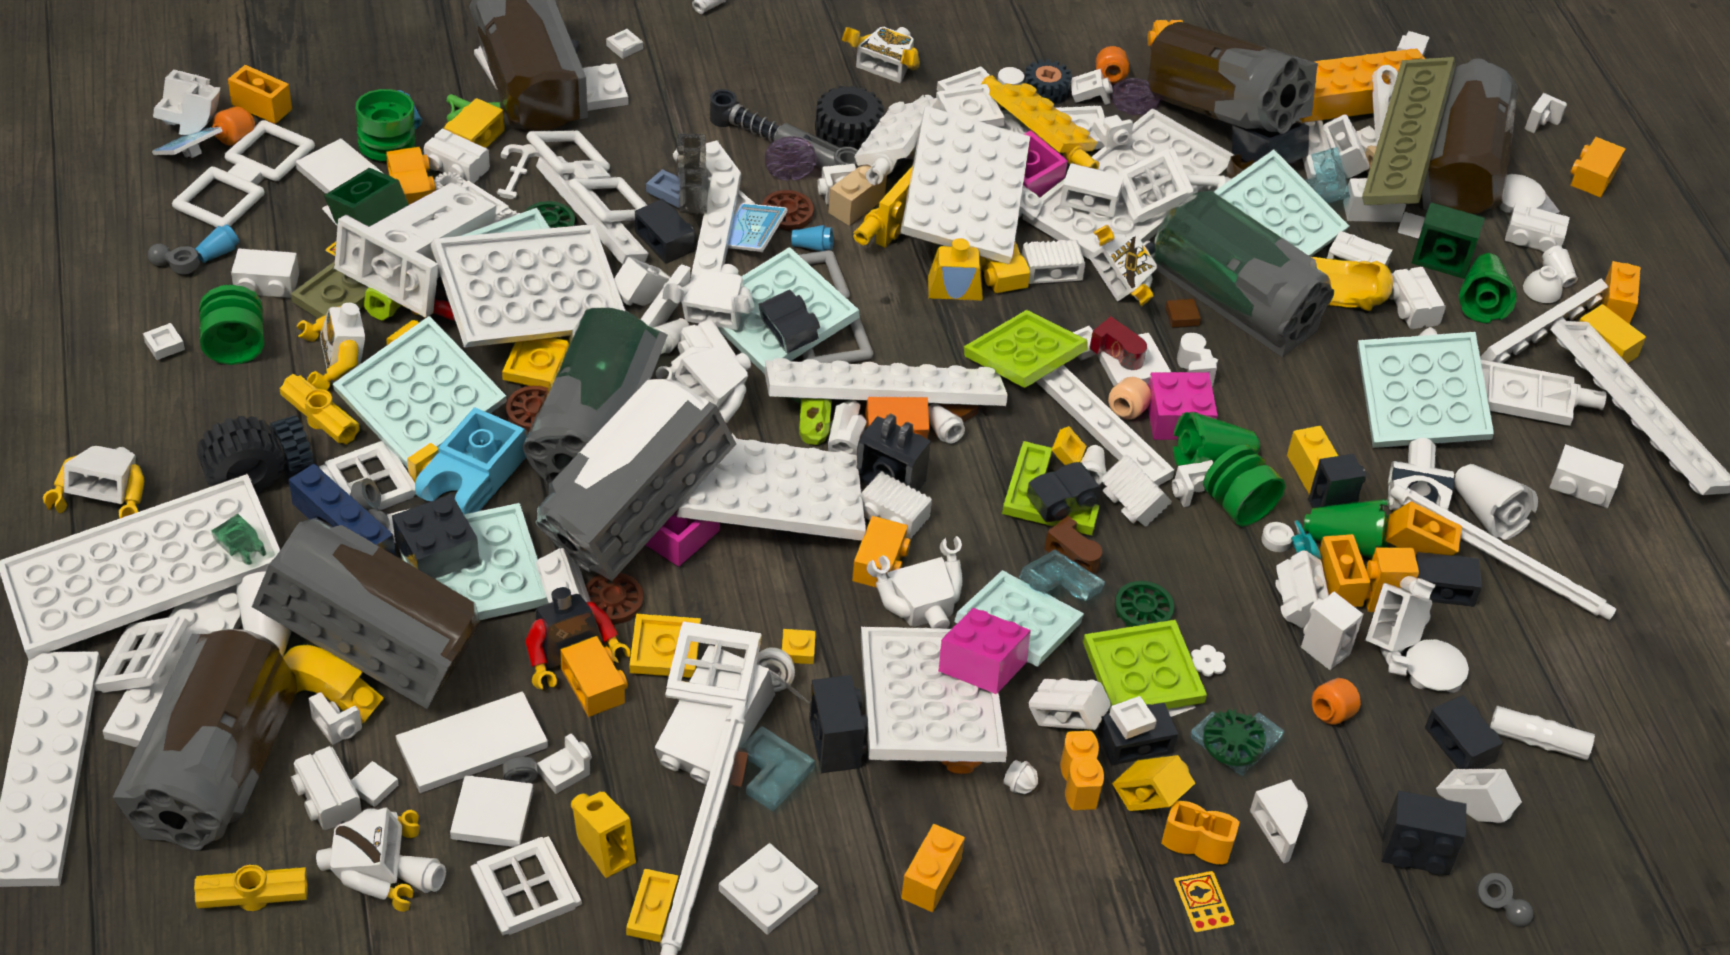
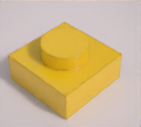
[1052,426,1087,466]
[407,443,439,484]
[782,629,815,664]

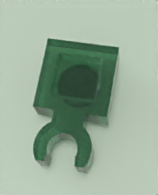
[211,514,266,565]

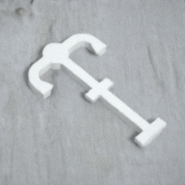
[497,144,542,199]

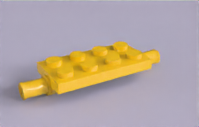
[981,75,1100,170]
[853,166,913,248]

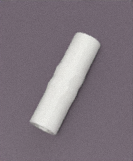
[1490,706,1595,761]

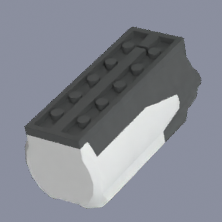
[536,379,736,581]

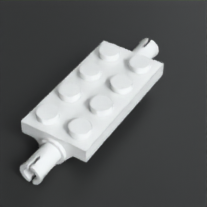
[854,95,942,185]
[1480,359,1606,426]

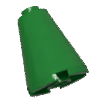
[1459,253,1517,323]
[1173,412,1260,466]
[1304,499,1390,559]

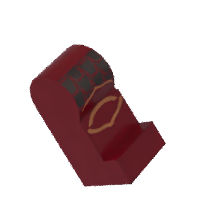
[1089,316,1147,370]

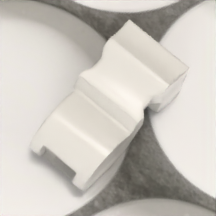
[1177,333,1218,386]

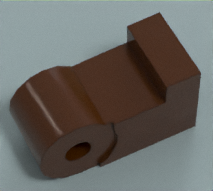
[1044,516,1102,577]

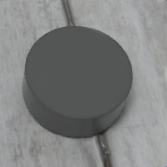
[502,757,538,783]

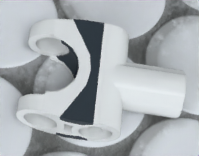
[1387,438,1454,511]

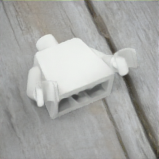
[662,264,754,330]
[656,345,751,423]
[867,536,962,629]
[1366,576,1435,676]

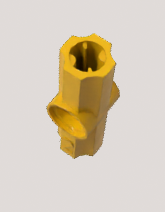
[280,374,360,445]
[194,865,308,911]

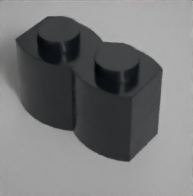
[758,289,820,354]
[1027,462,1100,522]

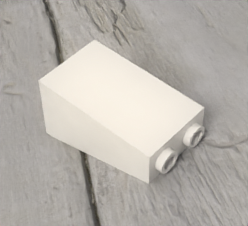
[655,644,775,784]

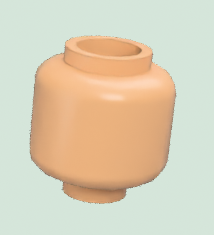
[1108,377,1151,420]

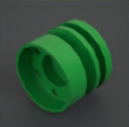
[356,89,415,161]
[199,285,264,365]
[1203,444,1286,526]

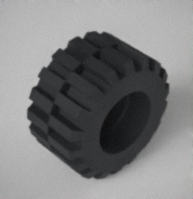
[815,86,884,150]
[197,416,285,494]

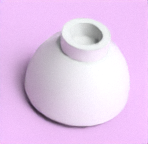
[1523,266,1563,303]
[756,648,795,692]

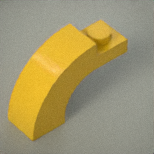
[283,645,383,724]

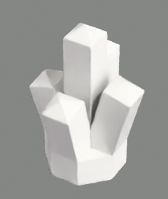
[828,400,867,455]

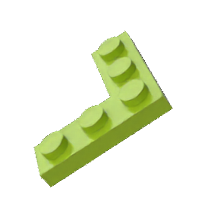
[1002,441,1100,535]

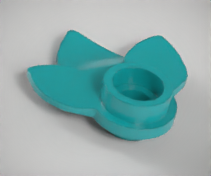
[1291,520,1322,560]

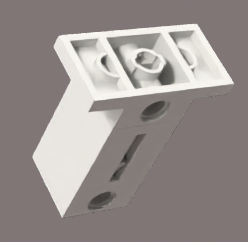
[334,182,497,318]

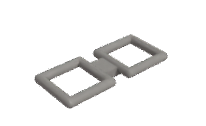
[799,250,874,363]

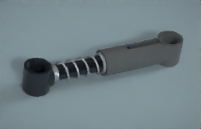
[710,89,859,169]

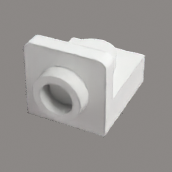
[1071,69,1113,105]
[1525,93,1567,133]
[1092,115,1134,149]
[817,164,856,205]
[1018,185,1044,220]
[1172,460,1213,507]
[309,692,362,745]
[537,734,592,794]

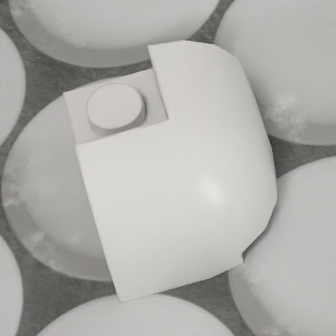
[153,69,220,135]

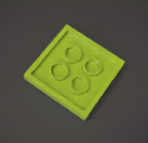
[964,310,1088,388]
[1083,620,1207,711]

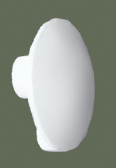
[1499,174,1546,213]
[1406,640,1469,693]

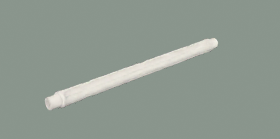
[1389,484,1616,621]
[660,704,747,955]

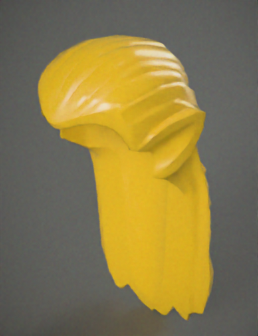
[1312,257,1393,311]

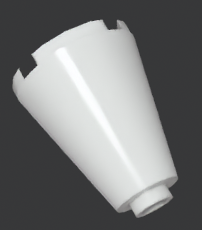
[1454,464,1538,540]
[237,572,292,657]

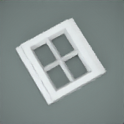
[1118,148,1195,223]
[319,441,416,511]
[94,616,189,693]
[665,622,762,708]
[470,836,582,936]

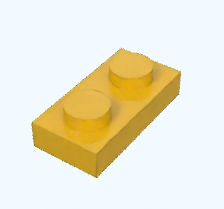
[626,869,679,942]

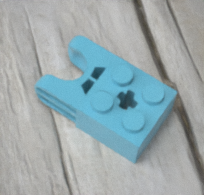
[415,407,526,514]

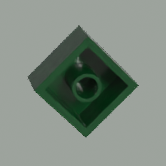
[324,168,409,227]
[1411,202,1485,279]

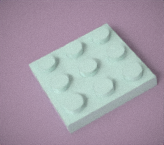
[954,570,1084,667]

